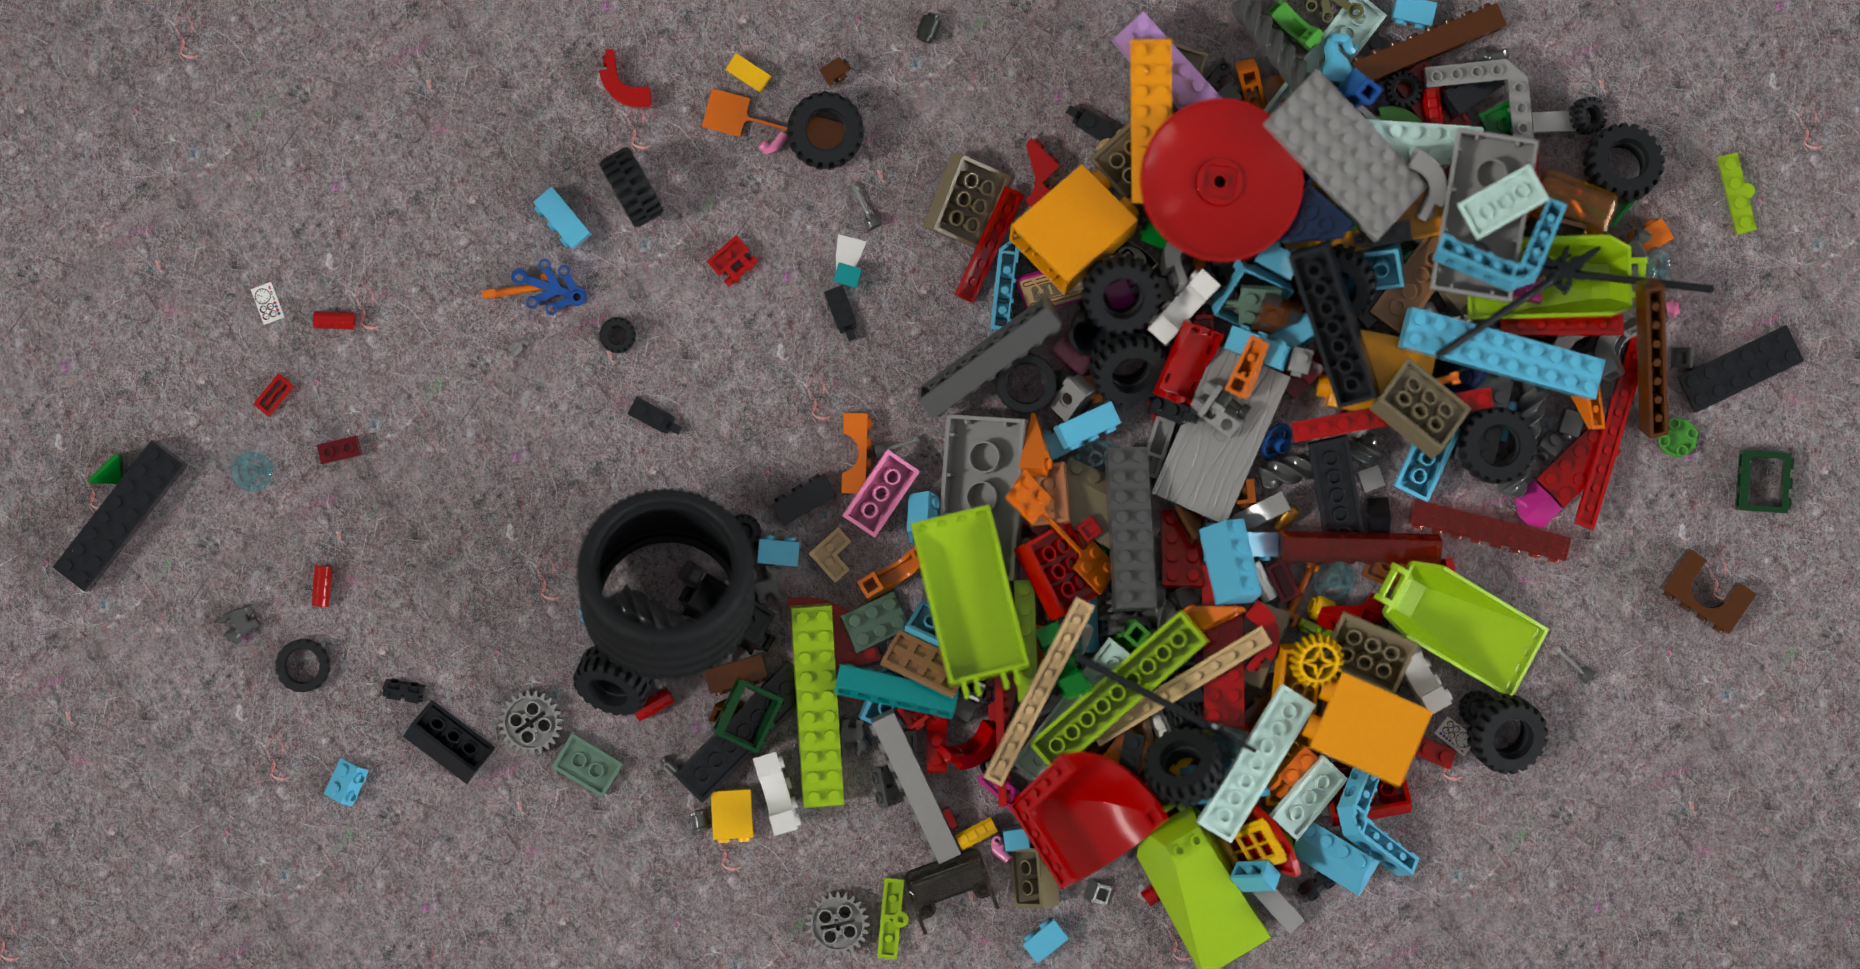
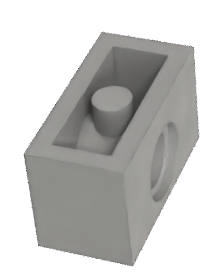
[1050,374,1096,422]

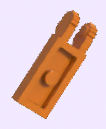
[1267,744,1319,798]

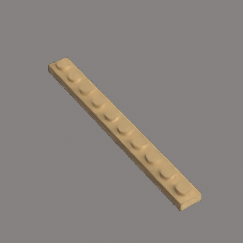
[983,597,1095,786]
[1096,626,1272,747]

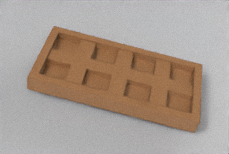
[881,630,960,699]

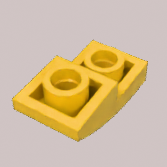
[725,53,772,93]

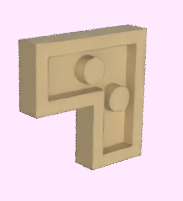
[809,527,852,583]

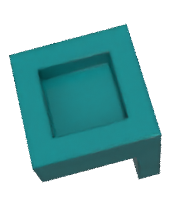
[833,262,862,289]

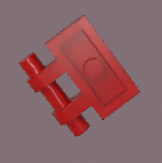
[706,235,759,287]

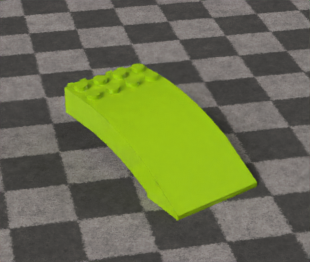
[910,504,1029,699]

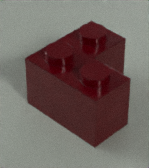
[1280,358,1325,399]

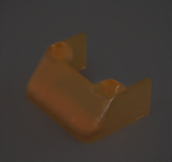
[1525,169,1618,235]

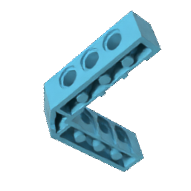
[1432,197,1567,291]
[990,241,1022,331]
[1337,768,1419,876]

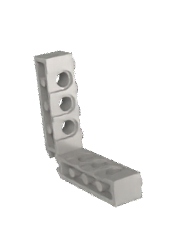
[1423,59,1534,140]

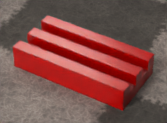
[253,373,295,417]

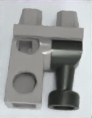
[1190,381,1251,438]

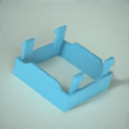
[1212,260,1294,334]

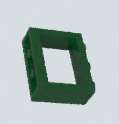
[1735,450,1794,513]
[712,676,784,754]

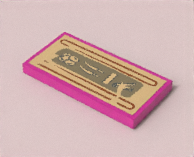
[1016,271,1104,309]

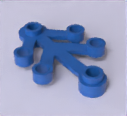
[511,258,587,315]

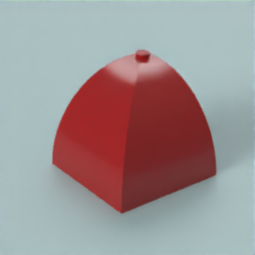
[1008,752,1169,890]

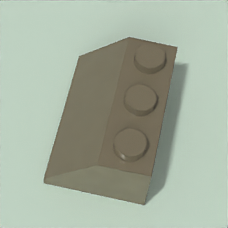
[1009,845,1060,908]

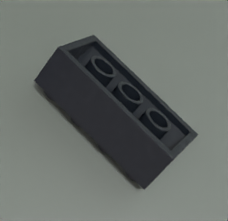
[403,700,496,784]

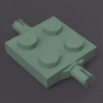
[1225,285,1282,325]

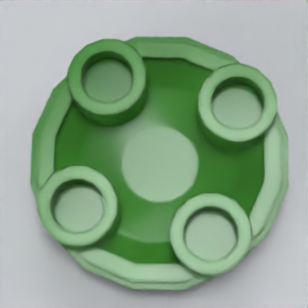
[1658,418,1698,457]

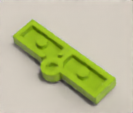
[1716,152,1757,235]
[877,877,909,960]

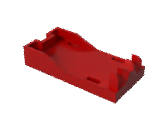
[1153,319,1224,406]

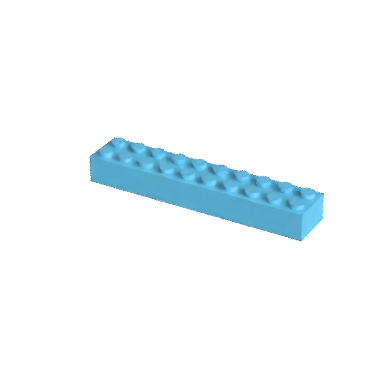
[1397,307,1606,400]

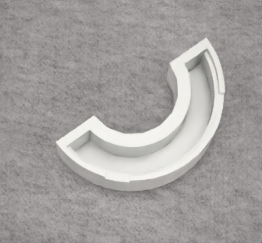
[1147,269,1220,345]
[1404,645,1453,714]
[753,752,801,836]

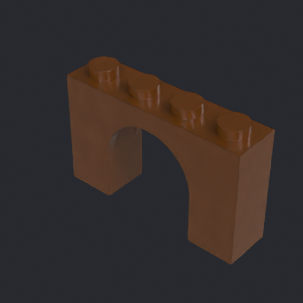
[1660,549,1757,635]

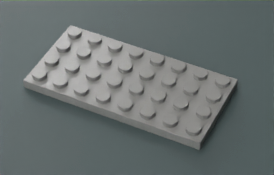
[1262,68,1428,242]

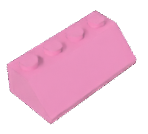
[842,449,920,538]

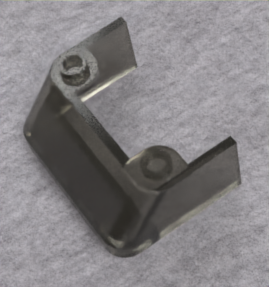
[905,848,1000,935]

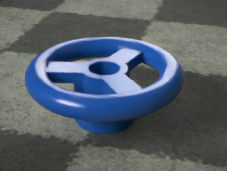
[1260,423,1292,459]

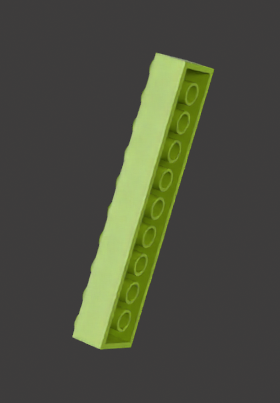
[790,603,844,808]
[1029,610,1210,766]

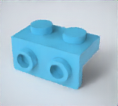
[324,758,369,806]

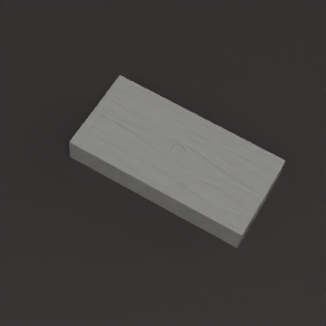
[1429,128,1539,303]
[1151,346,1290,522]
[940,414,1030,581]

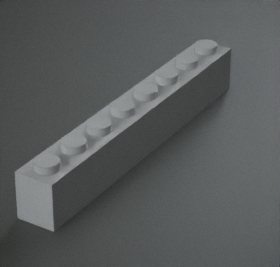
[869,708,961,864]

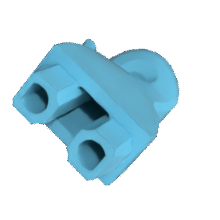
[1319,33,1359,89]

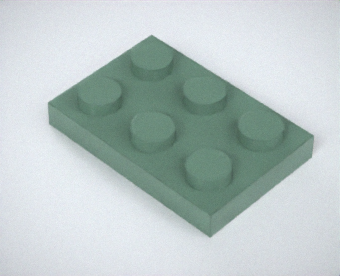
[839,592,907,653]
[551,732,624,798]

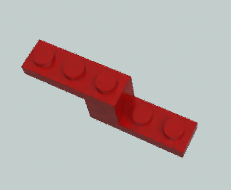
[926,714,947,773]

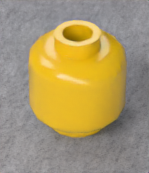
[1307,595,1336,622]

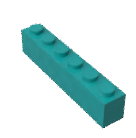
[834,664,959,719]

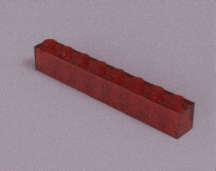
[1407,499,1571,564]
[1278,530,1443,565]

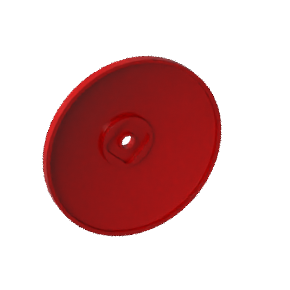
[1140,98,1304,262]

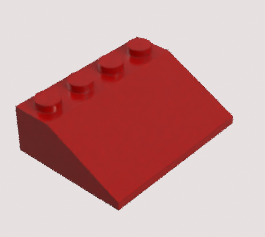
[1013,522,1106,621]
[1327,761,1412,827]

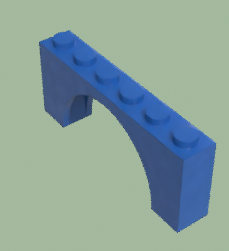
[1302,67,1383,186]

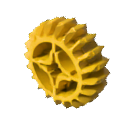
[1289,633,1344,688]

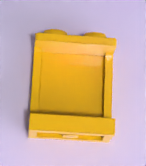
[711,788,754,843]

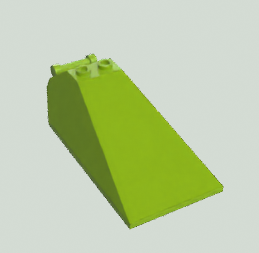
[1467,235,1648,320]
[1373,561,1549,696]
[1136,802,1271,969]

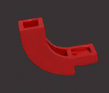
[599,49,652,109]
[1244,599,1280,672]
[937,720,997,770]

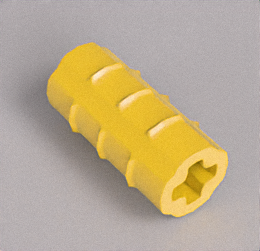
[955,817,998,851]

